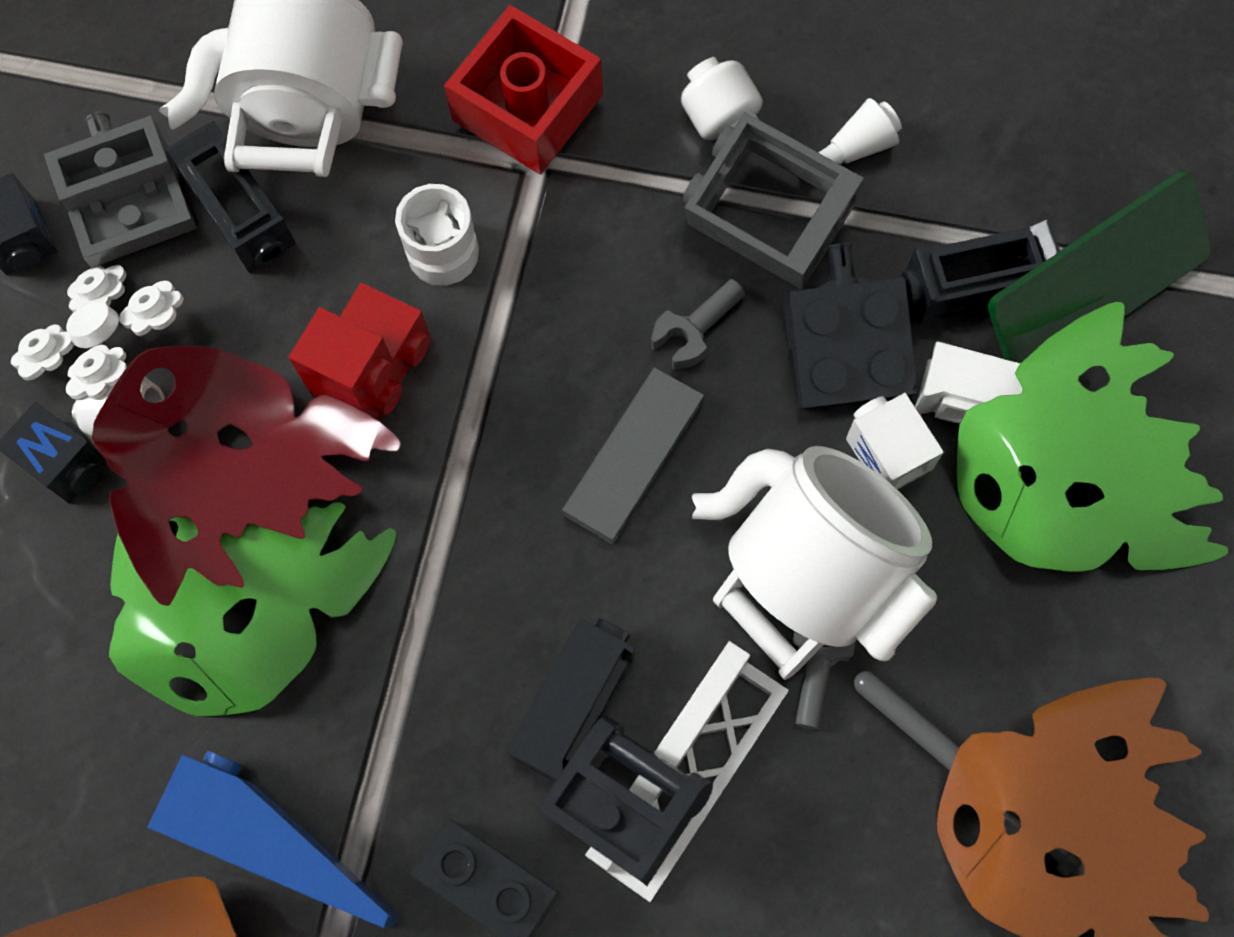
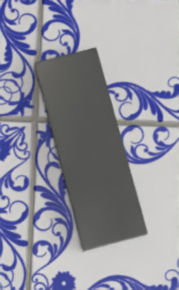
[562,367,704,545]

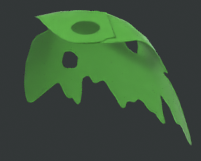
[957,302,1228,572]
[109,502,396,716]

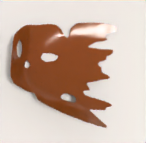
[937,678,1209,937]

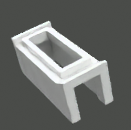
[915,342,1022,424]

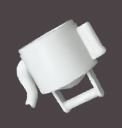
[159,0,403,177]
[692,446,937,680]

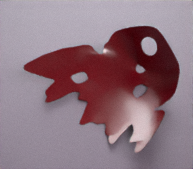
[92,346,401,606]

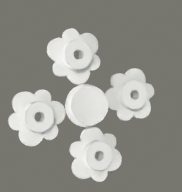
[11,265,184,399]

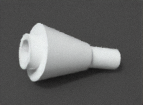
[819,98,902,164]

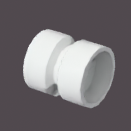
[395,184,479,286]

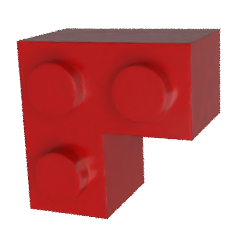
[288,282,430,420]

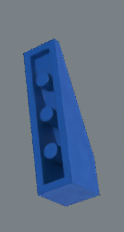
[147,750,399,928]

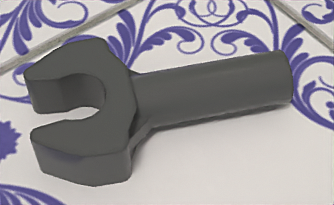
[651,279,745,370]
[791,631,855,730]

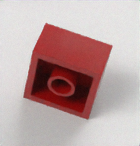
[444,5,603,175]

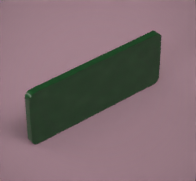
[988,171,1211,364]

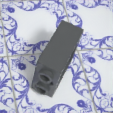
[682,112,864,290]

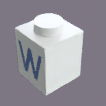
[846,393,944,489]

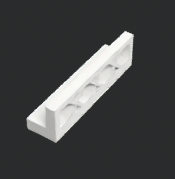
[586,641,789,902]

